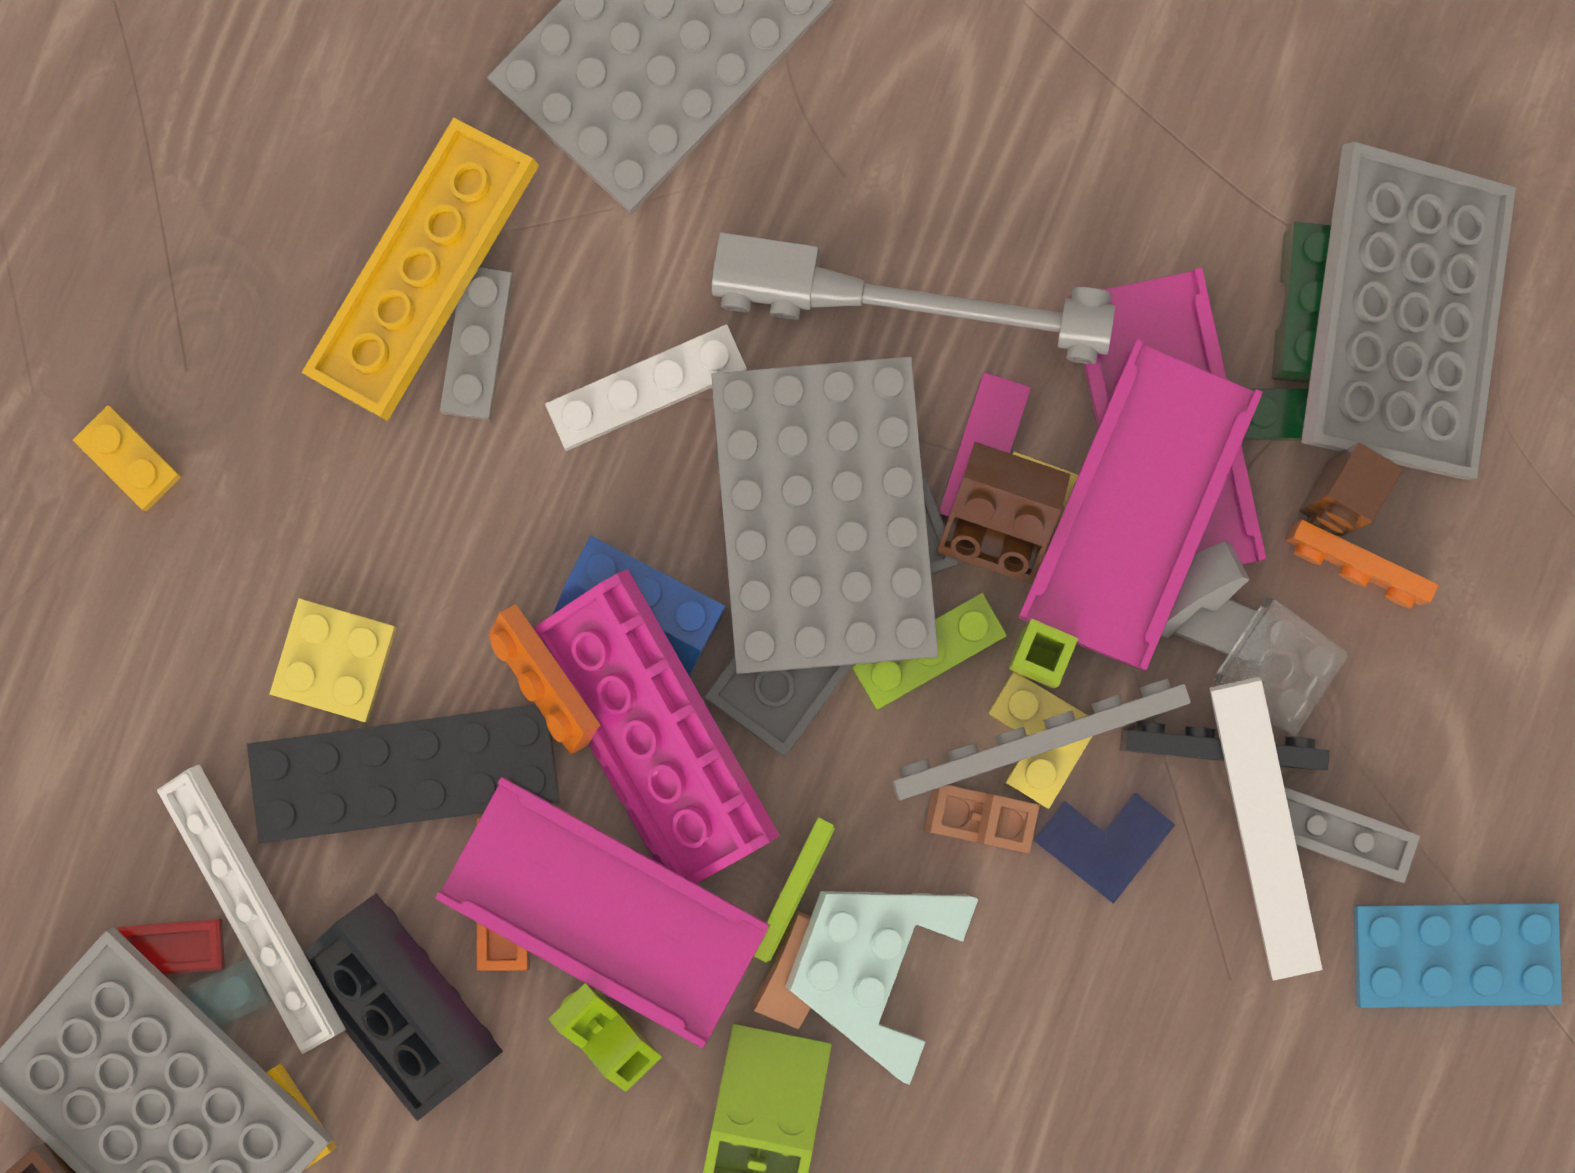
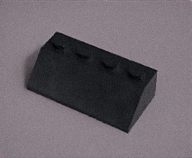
[304,893,503,1121]

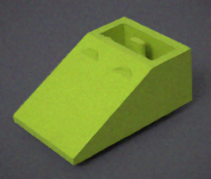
[703,1023,832,1173]

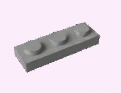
[440,267,514,421]
[1284,787,1420,883]

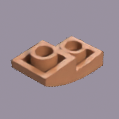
[753,910,811,1029]

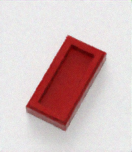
[118,919,225,975]

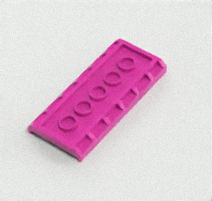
[1069,268,1266,565]
[1018,339,1263,671]
[533,569,780,883]
[435,777,771,1049]

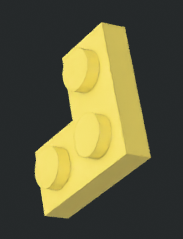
[987,672,1092,809]

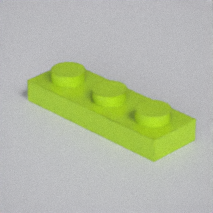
[852,593,1007,711]

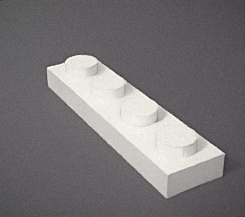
[545,324,747,451]

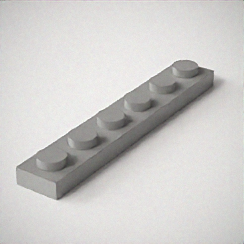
[891,678,1191,801]

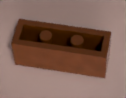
[1299,442,1404,536]

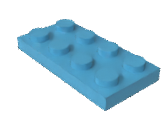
[1353,902,1562,1008]

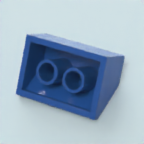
[553,536,726,678]

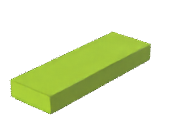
[754,817,835,963]

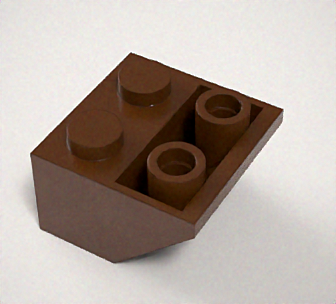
[937,442,1071,584]

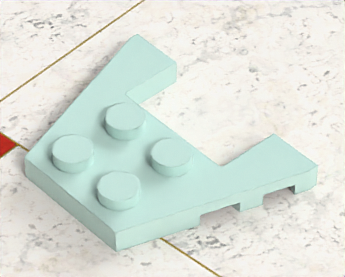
[785,891,978,1085]

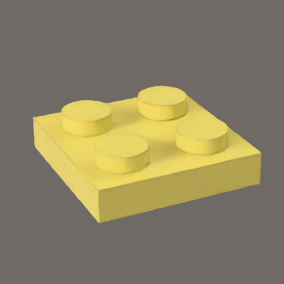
[270,598,397,723]

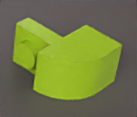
[1008,618,1079,689]
[548,983,662,1092]

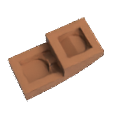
[924,785,1040,854]

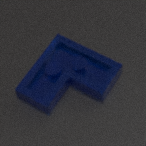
[1032,793,1175,904]

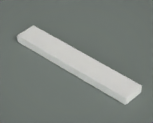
[1209,677,1322,981]
[157,764,346,1054]

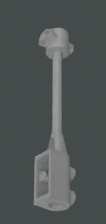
[712,232,1116,364]

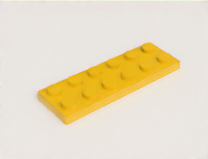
[302,117,539,422]

